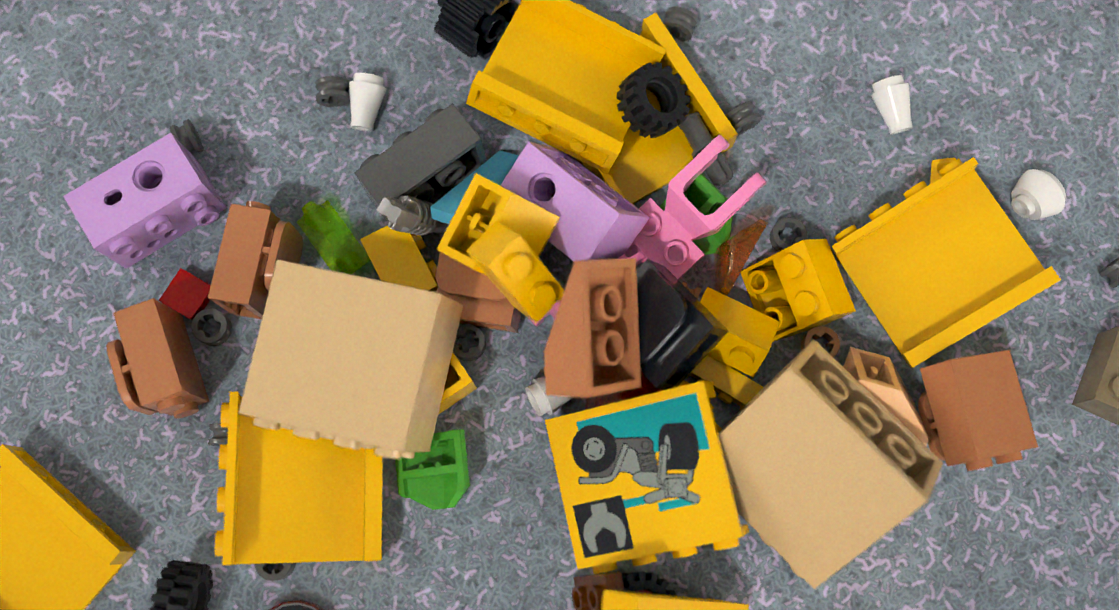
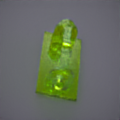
[296,200,371,275]

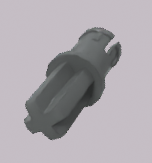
[678,112,733,187]

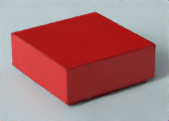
[158,268,211,321]

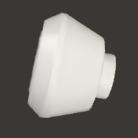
[1011,169,1066,220]

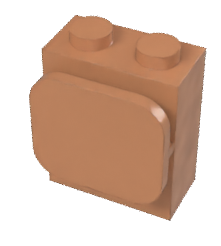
[208,201,303,320]
[436,252,521,333]
[106,298,209,418]
[918,350,1038,471]

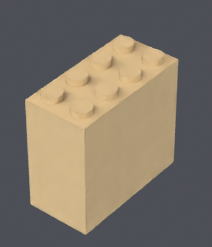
[239,260,463,459]
[718,339,943,589]

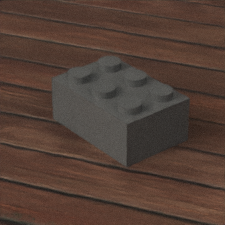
[354,103,486,223]

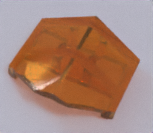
[714,219,768,296]

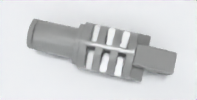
[377,196,449,236]

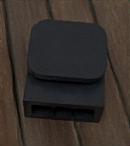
[636,259,729,390]

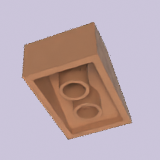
[544,258,641,398]

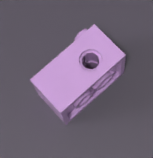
[63,133,227,269]
[500,142,650,262]

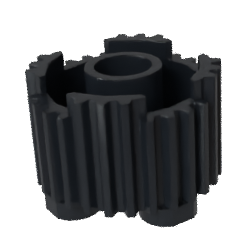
[434,0,520,60]

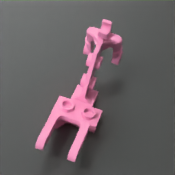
[528,135,767,327]

